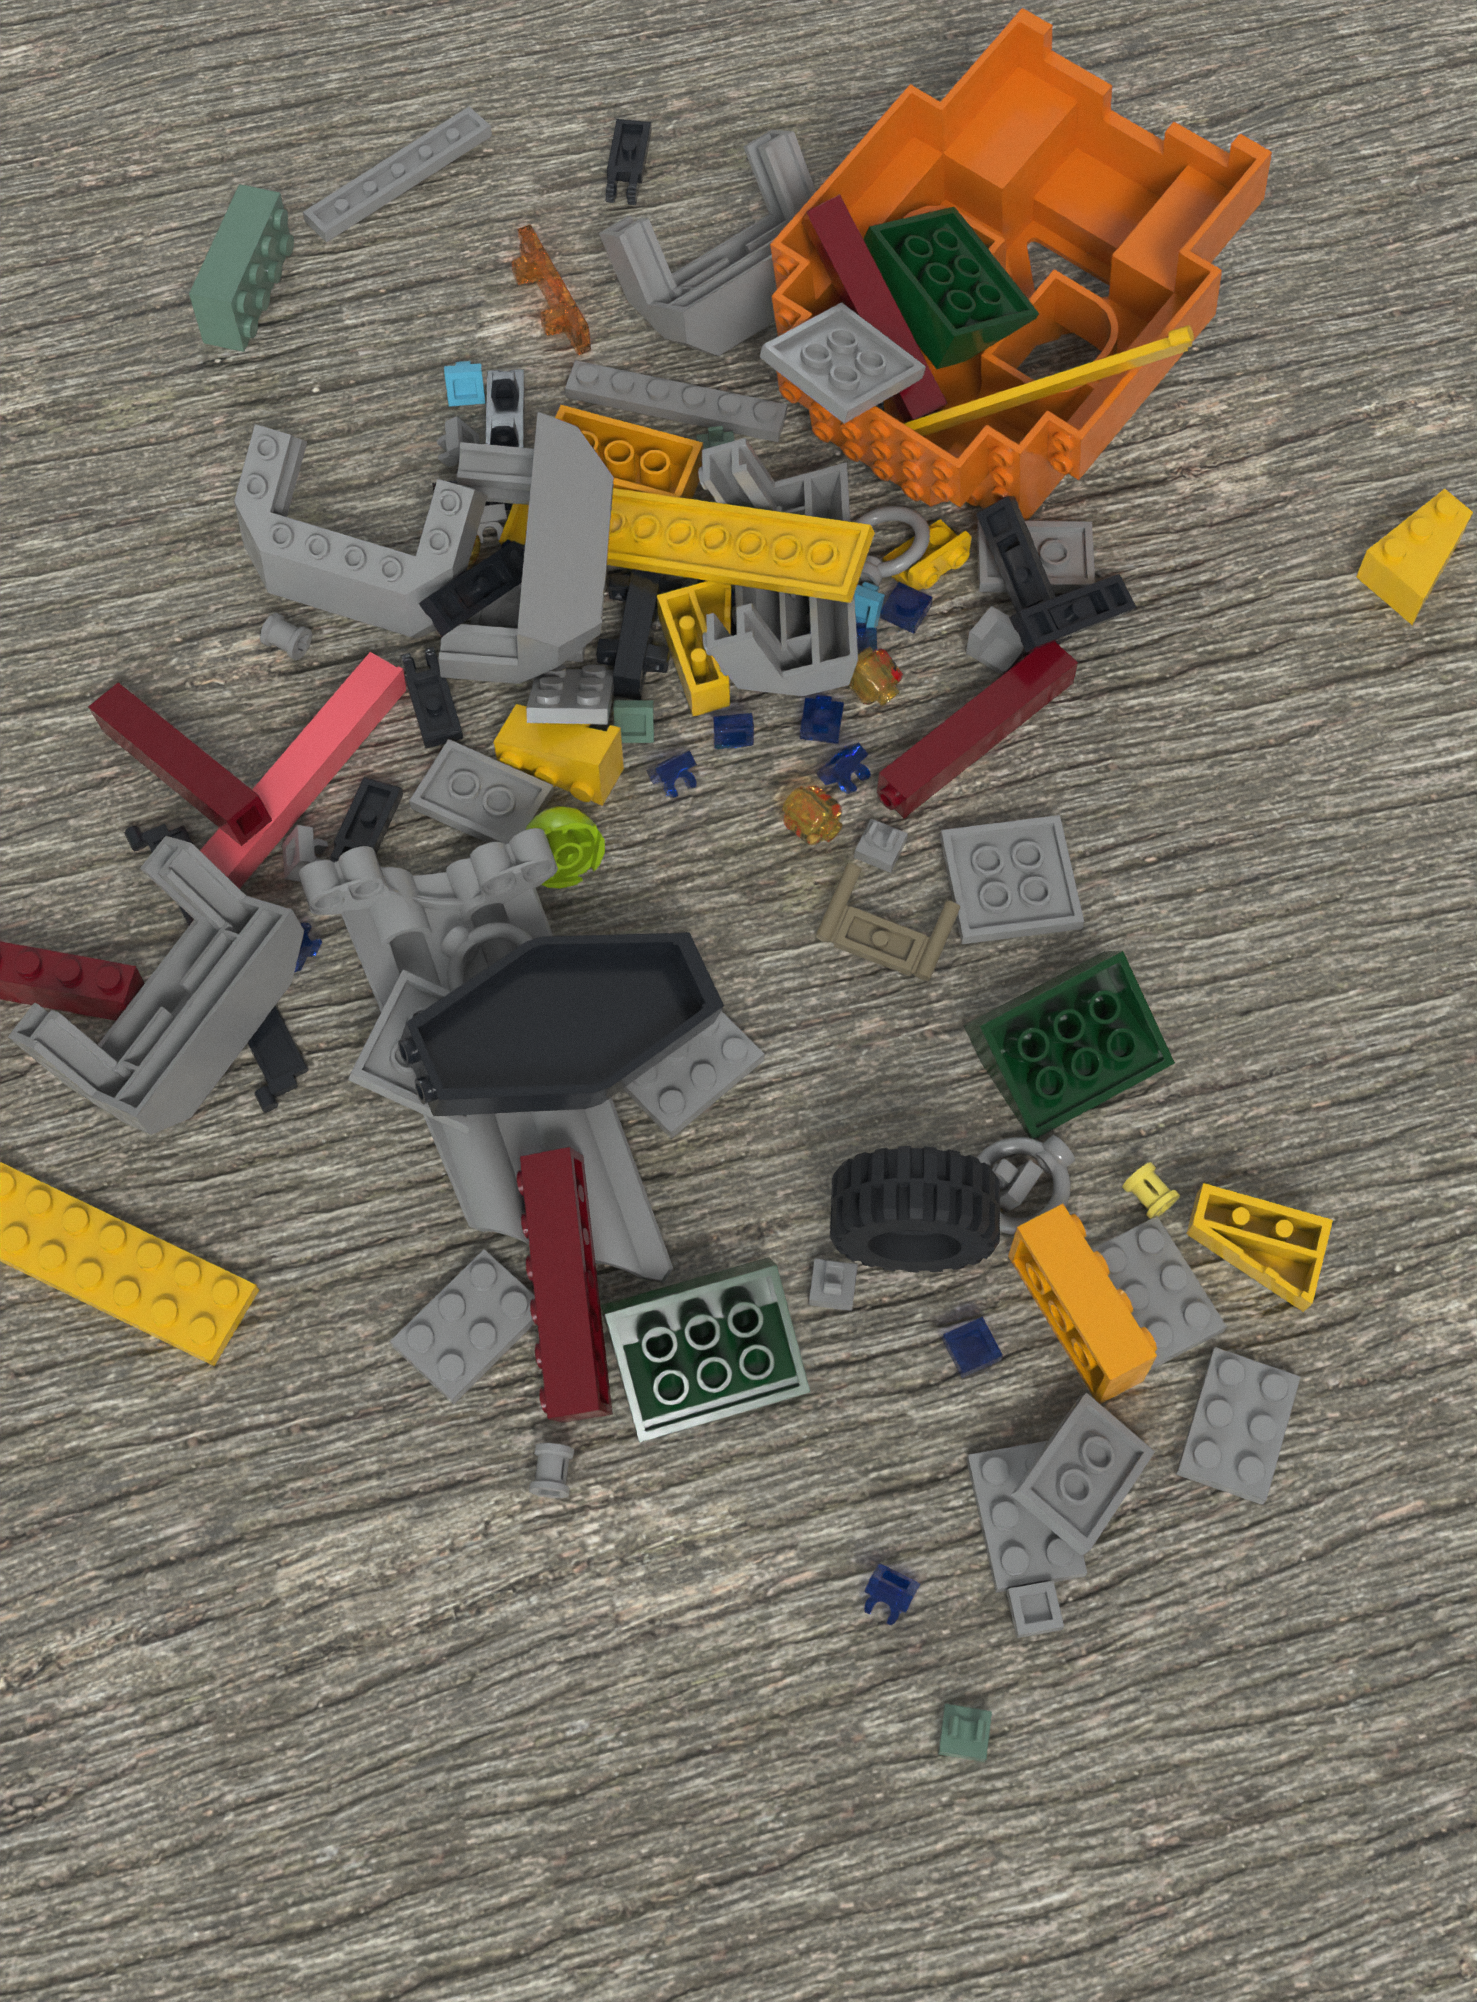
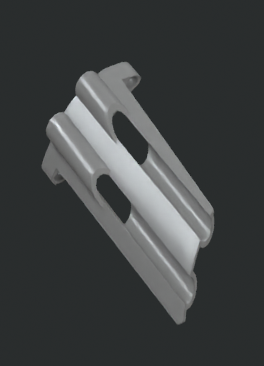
[298,828,673,1283]

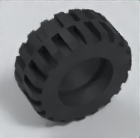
[830,1146,1000,1273]

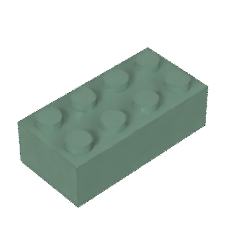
[189,184,294,352]

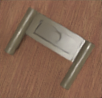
[815,863,961,981]

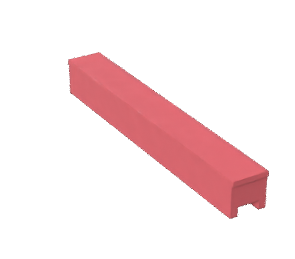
[200,652,406,889]

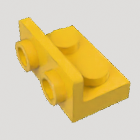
[882,519,972,596]

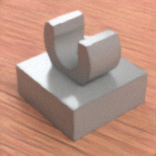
[437,416,480,467]
[476,503,507,545]
[854,819,908,873]
[282,825,328,882]
[992,1159,1044,1212]
[809,1259,858,1311]

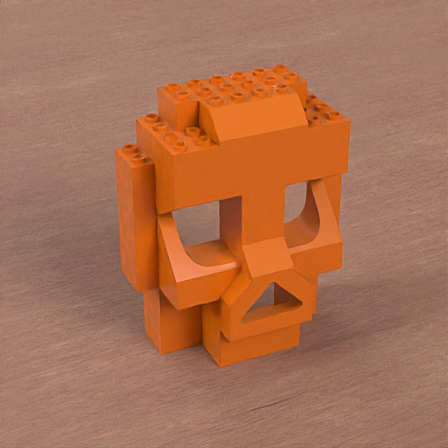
[770,8,1272,521]

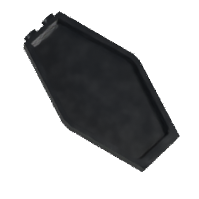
[398,932,724,1117]

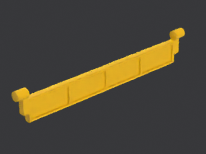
[903,325,1194,436]

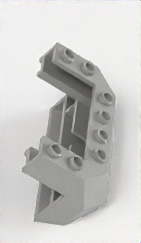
[599,130,816,356]
[438,411,614,684]
[234,424,487,639]
[698,438,858,696]
[8,836,304,1135]

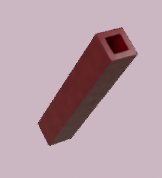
[802,194,947,423]
[877,642,1078,818]
[88,682,272,846]

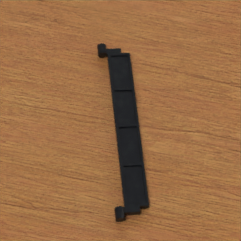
[124,824,309,1113]

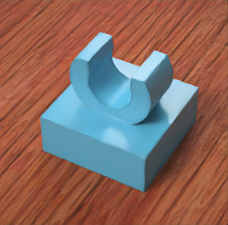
[444,361,485,407]
[854,581,885,633]

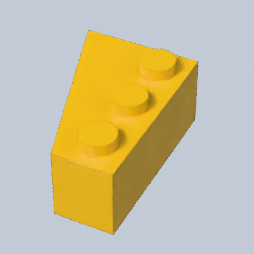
[1356,489,1473,625]
[657,581,732,717]
[494,704,624,806]
[1186,1183,1333,1312]

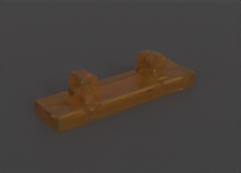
[511,224,591,355]

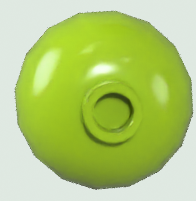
[525,806,605,889]

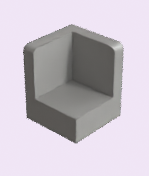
[966,606,1025,675]

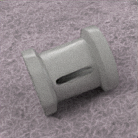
[260,612,312,660]
[529,1443,574,1498]

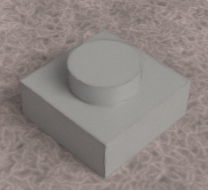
[1006,1580,1064,1638]

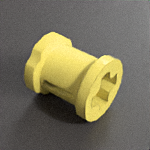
[1122,1162,1180,1219]

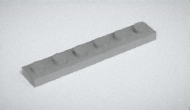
[303,106,492,242]
[565,360,788,442]

